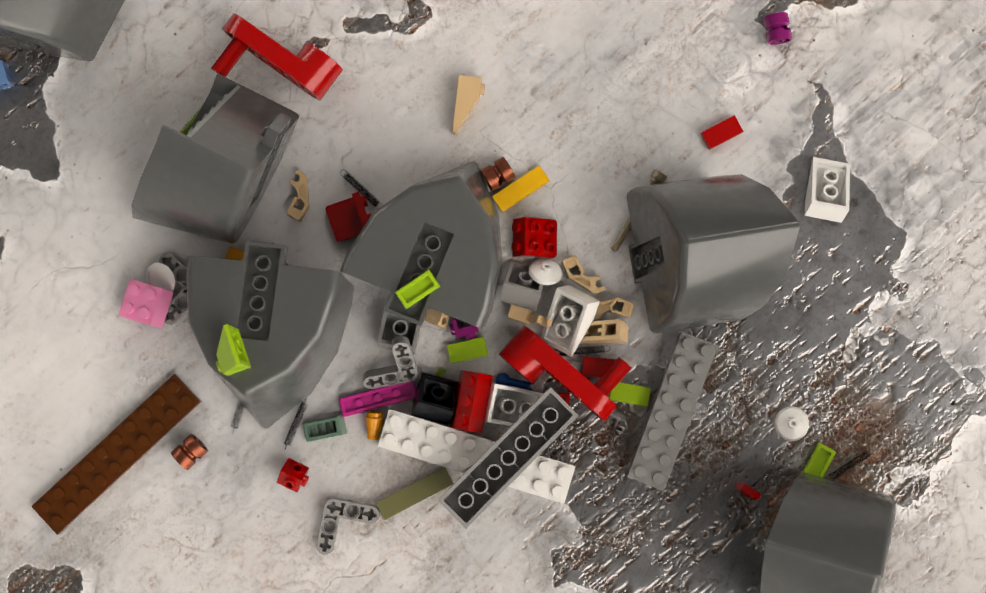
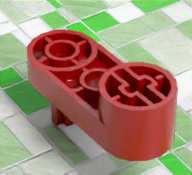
[211,13,343,101]
[498,325,632,422]

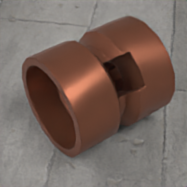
[480,157,516,191]
[171,433,208,470]

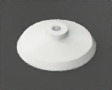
[528,258,562,285]
[146,263,175,291]
[775,406,809,441]

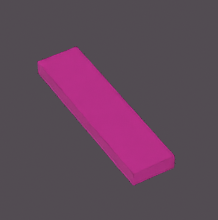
[339,381,416,417]

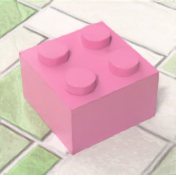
[118,279,174,329]

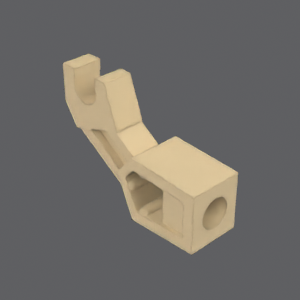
[287,170,310,222]
[562,255,606,294]
[594,297,634,321]
[507,304,553,328]
[424,308,450,329]

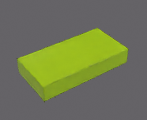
[395,270,440,309]
[447,336,488,364]
[609,382,651,407]
[802,442,836,478]

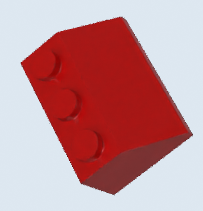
[450,370,493,433]

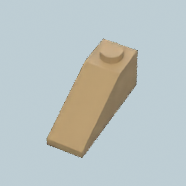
[452,75,485,135]
[580,319,628,344]

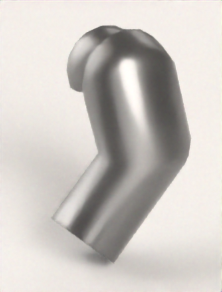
[609,409,628,433]

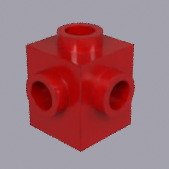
[276,458,309,492]

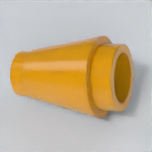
[365,411,384,440]

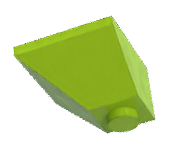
[216,324,251,376]

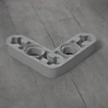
[159,253,188,325]
[363,336,418,389]
[317,498,380,555]

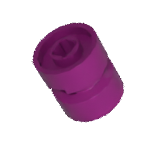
[764,12,792,45]

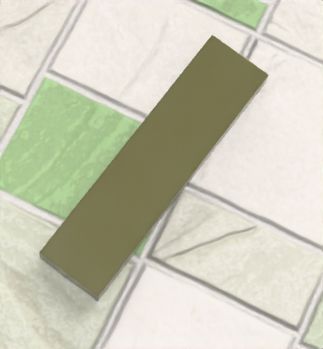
[376,467,454,520]

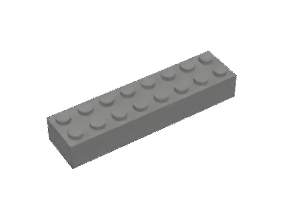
[626,332,718,491]
[438,387,579,529]

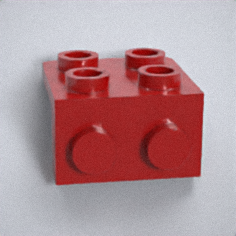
[325,192,371,242]
[511,217,557,258]

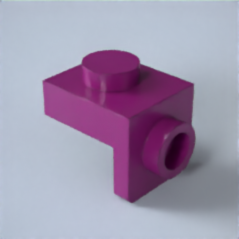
[449,318,479,340]

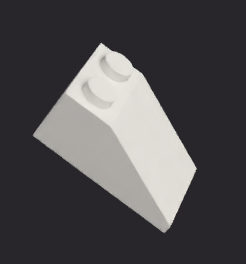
[804,157,850,223]
[541,285,600,356]
[485,383,544,426]

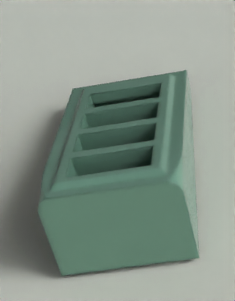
[303,415,347,442]

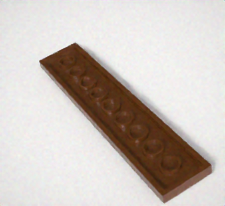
[31,374,202,535]

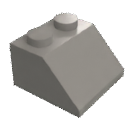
[499,260,544,311]
[377,305,421,354]

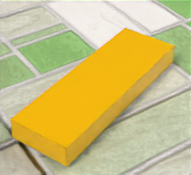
[492,165,550,213]

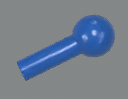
[495,373,531,390]

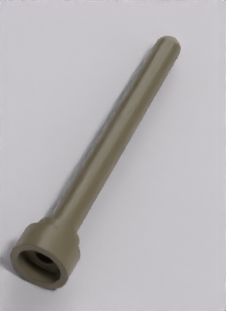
[611,170,667,252]

